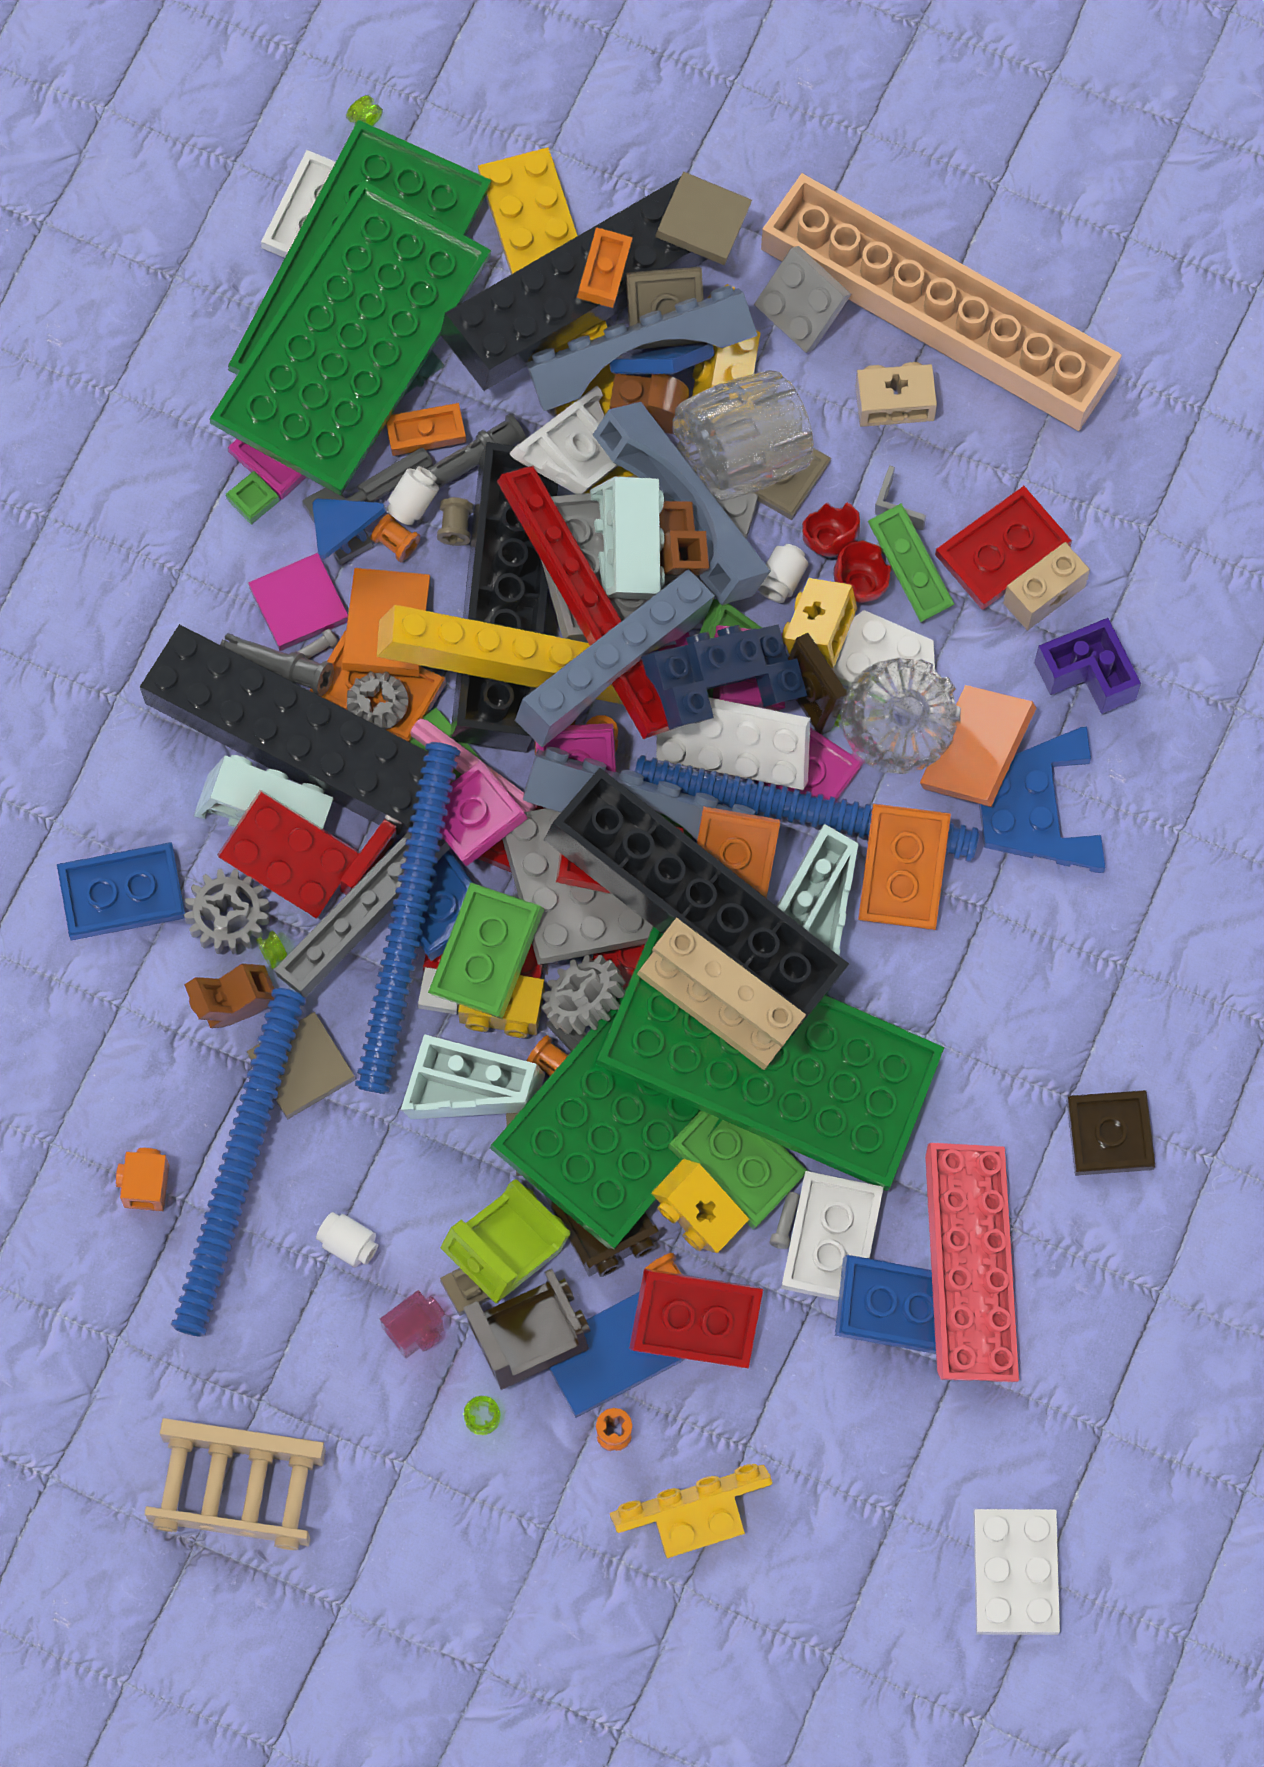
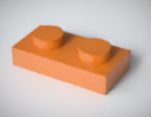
[577,227,633,308]
[386,403,466,456]

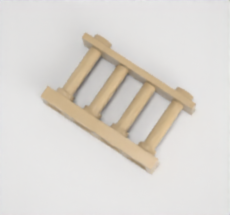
[637,917,806,1070]
[144,1418,326,1550]

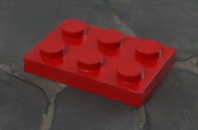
[935,486,1072,610]
[217,790,359,919]
[629,1269,763,1369]

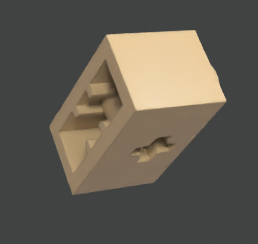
[855,362,937,427]
[1003,542,1090,631]

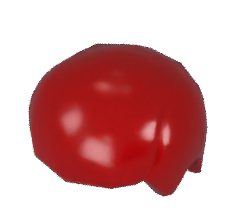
[802,502,860,557]
[833,540,891,603]

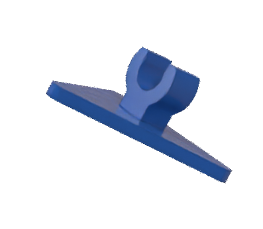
[312,498,386,559]

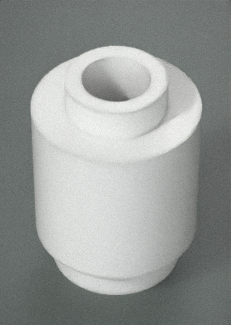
[387,467,439,525]
[758,544,809,603]
[316,1212,378,1268]

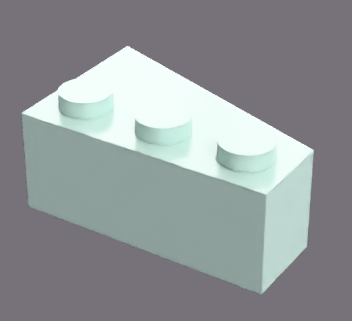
[590,477,665,600]
[194,755,333,829]
[777,824,858,955]
[401,1034,545,1119]

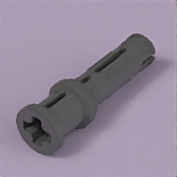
[427,413,526,489]
[220,633,334,696]

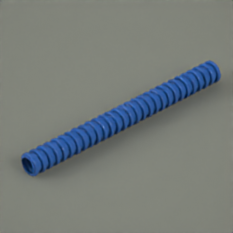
[355,742,461,1094]
[635,755,979,862]
[171,988,306,1337]

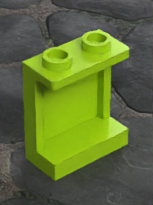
[440,1179,570,1304]

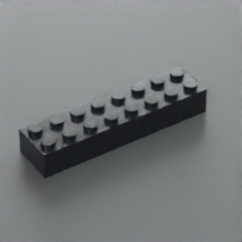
[440,176,708,391]
[450,442,558,752]
[140,624,428,837]
[544,768,849,1036]

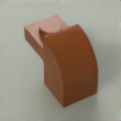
[610,373,689,436]
[659,501,709,575]
[184,964,275,1028]

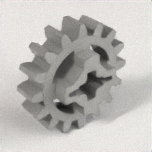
[184,869,270,954]
[542,955,626,1035]

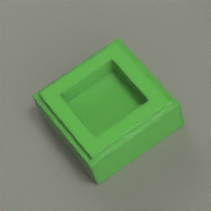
[225,471,280,525]

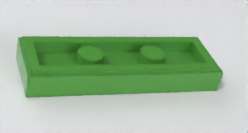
[867,503,954,622]

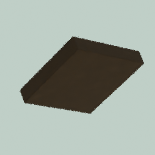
[788,633,848,735]
[1066,1090,1155,1176]

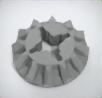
[347,671,408,729]

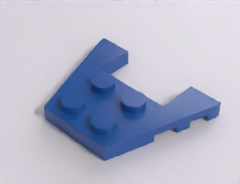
[979,726,1105,873]

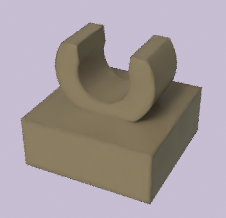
[440,1268,491,1316]

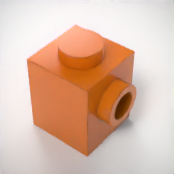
[116,1148,170,1211]

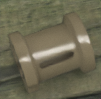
[437,497,474,546]

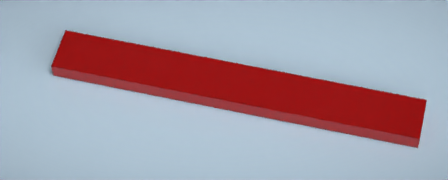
[497,465,672,739]

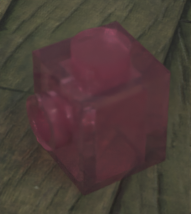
[380,1290,445,1359]

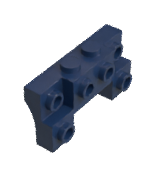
[641,624,807,730]

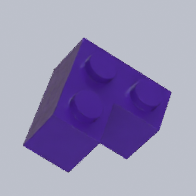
[1034,618,1141,714]

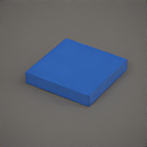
[610,343,714,374]

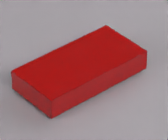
[340,819,396,895]

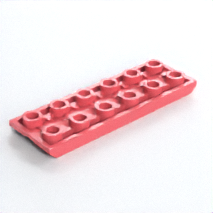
[925,1143,1019,1382]

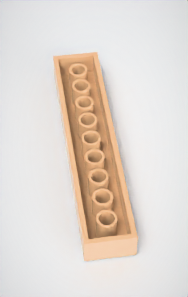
[761,173,1122,431]

